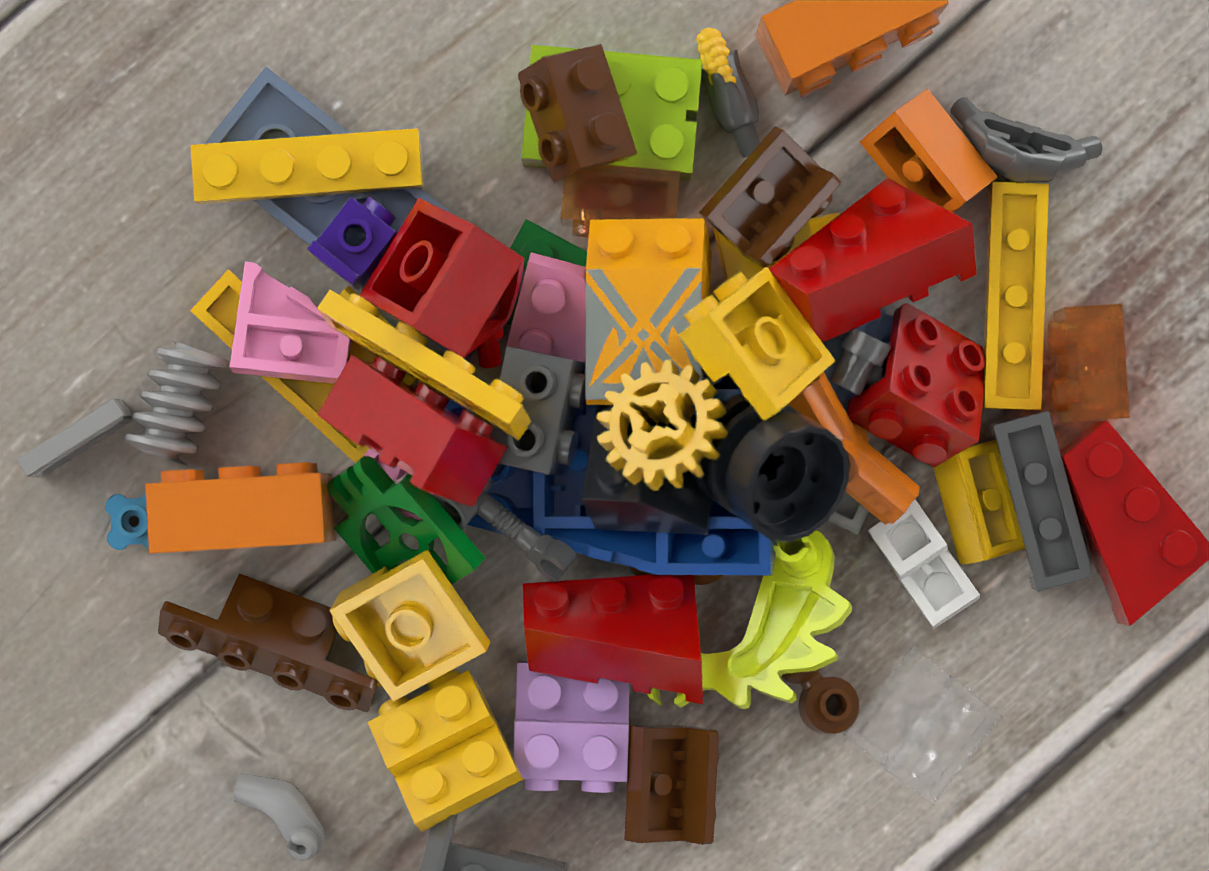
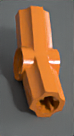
[788,372,920,525]

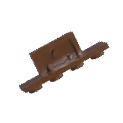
[158,573,378,712]

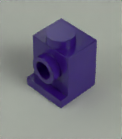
[307,197,397,291]

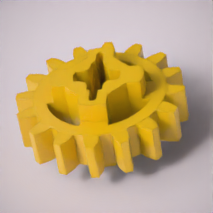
[597,360,727,491]

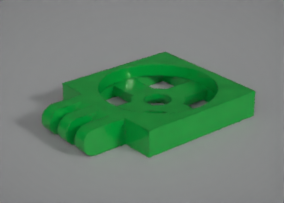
[327,456,486,585]

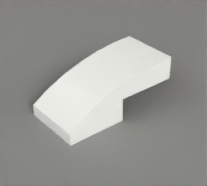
[868,500,980,630]

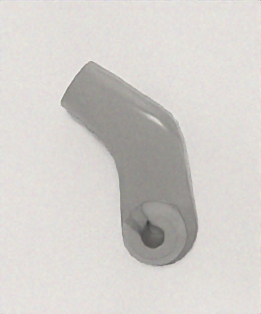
[234,773,325,861]

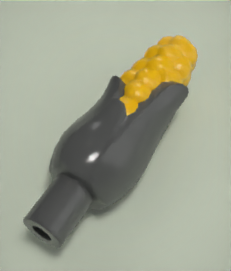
[696,27,760,158]

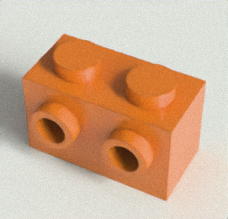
[859,88,998,213]

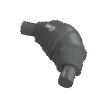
[950,97,1102,183]

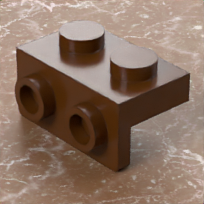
[518,44,638,182]
[699,126,841,268]
[624,725,719,845]

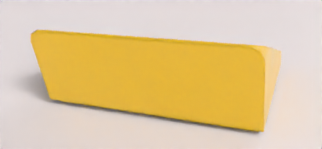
[933,440,1025,565]

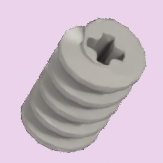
[124,340,229,466]

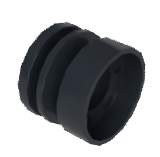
[693,394,849,542]

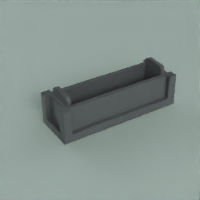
[988,411,1093,591]

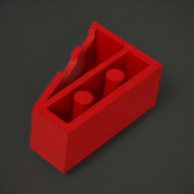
[769,178,977,342]
[317,355,507,507]
[1060,420,1209,626]
[522,574,703,704]

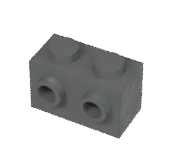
[489,346,586,475]

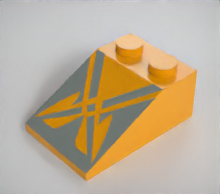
[586,218,712,405]

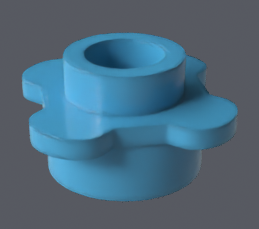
[105,493,149,550]

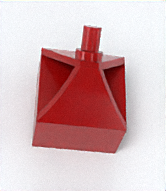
[359,198,524,368]

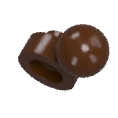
[781,669,859,734]

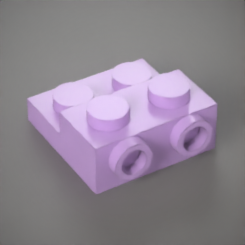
[513,661,630,793]

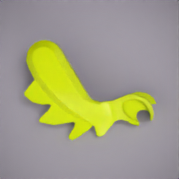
[647,530,852,709]

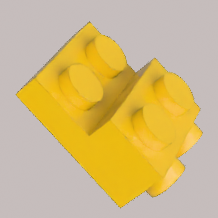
[678,267,835,421]
[329,550,491,701]
[367,670,523,832]

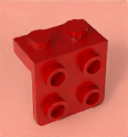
[847,303,985,468]

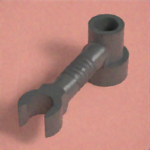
[829,329,891,396]
[432,477,577,582]

